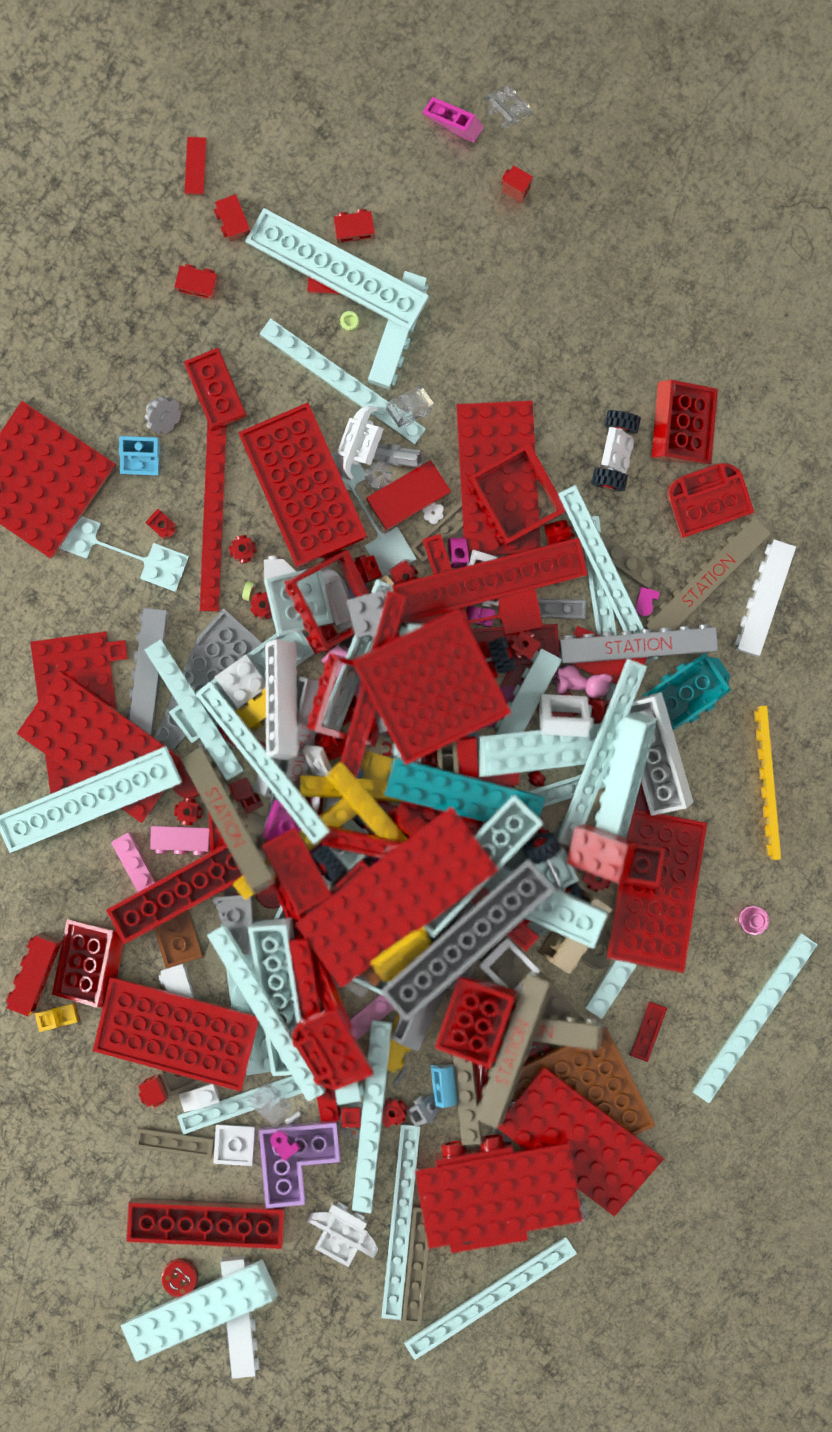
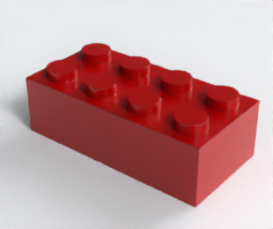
[6,933,62,1017]

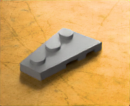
[212,896,253,954]

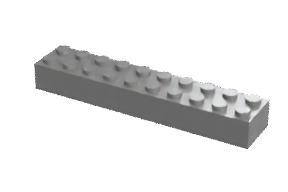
[381,860,556,1021]

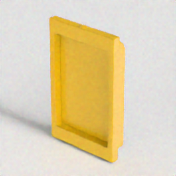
[359,751,394,780]
[370,927,433,983]

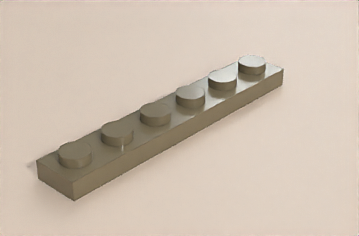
[402,1206,429,1326]

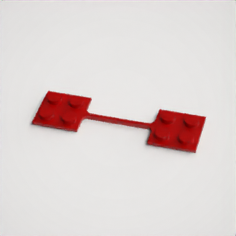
[408,589,543,634]

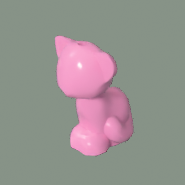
[554,664,612,698]

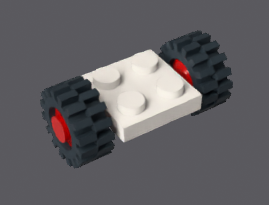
[591,410,641,492]

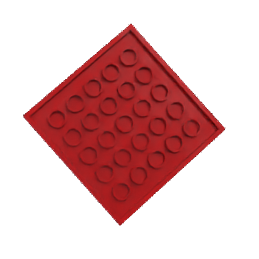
[0,401,116,559]
[352,607,511,765]

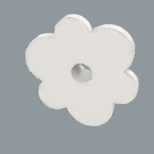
[422,503,443,524]

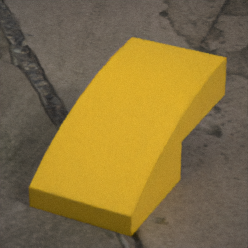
[35,1003,80,1032]

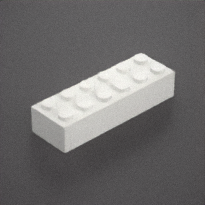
[628,692,693,816]

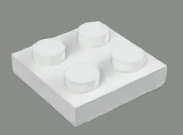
[214,654,266,708]
[214,1124,255,1166]

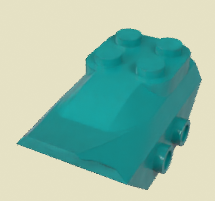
[642,653,732,730]

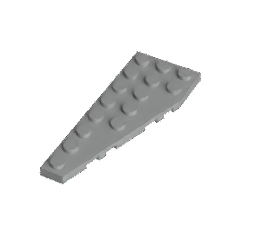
[154,608,262,751]

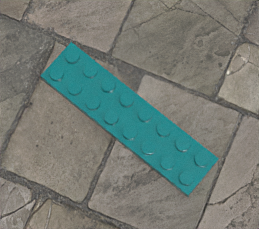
[384,757,545,834]

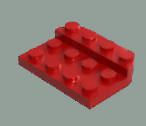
[667,463,755,538]
[395,800,483,837]
[292,1006,374,1091]

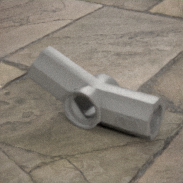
[373,443,424,468]

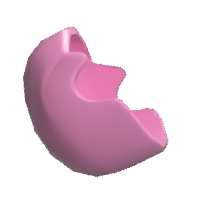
[739,905,770,935]

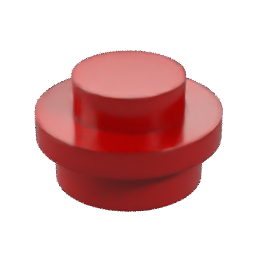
[528,770,546,787]

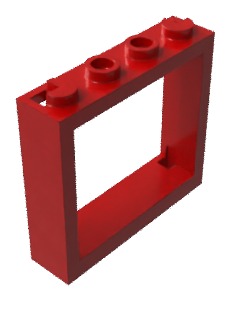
[467,443,566,546]
[284,549,370,651]
[307,653,380,747]

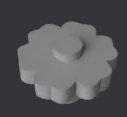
[145,396,182,434]

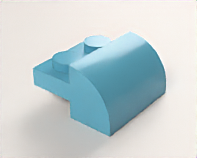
[119,436,160,475]
[430,1064,458,1108]

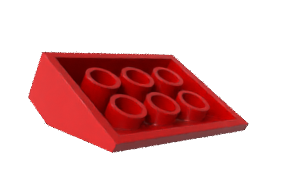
[651,379,718,465]
[52,919,124,1008]
[435,976,518,1069]

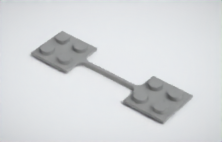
[346,591,388,733]

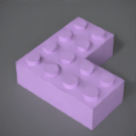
[259,1121,341,1208]

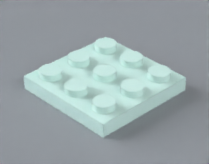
[264,569,333,636]

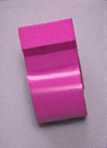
[448,538,469,568]
[635,587,660,617]
[467,606,495,628]
[270,1130,301,1161]

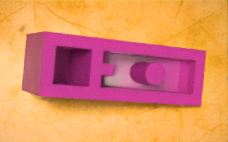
[422,97,484,143]

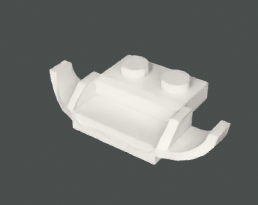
[337,406,384,480]
[321,566,353,632]
[306,1212,378,1267]

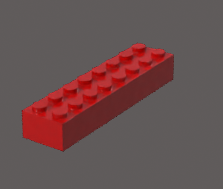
[106,844,243,944]
[126,1198,285,1249]

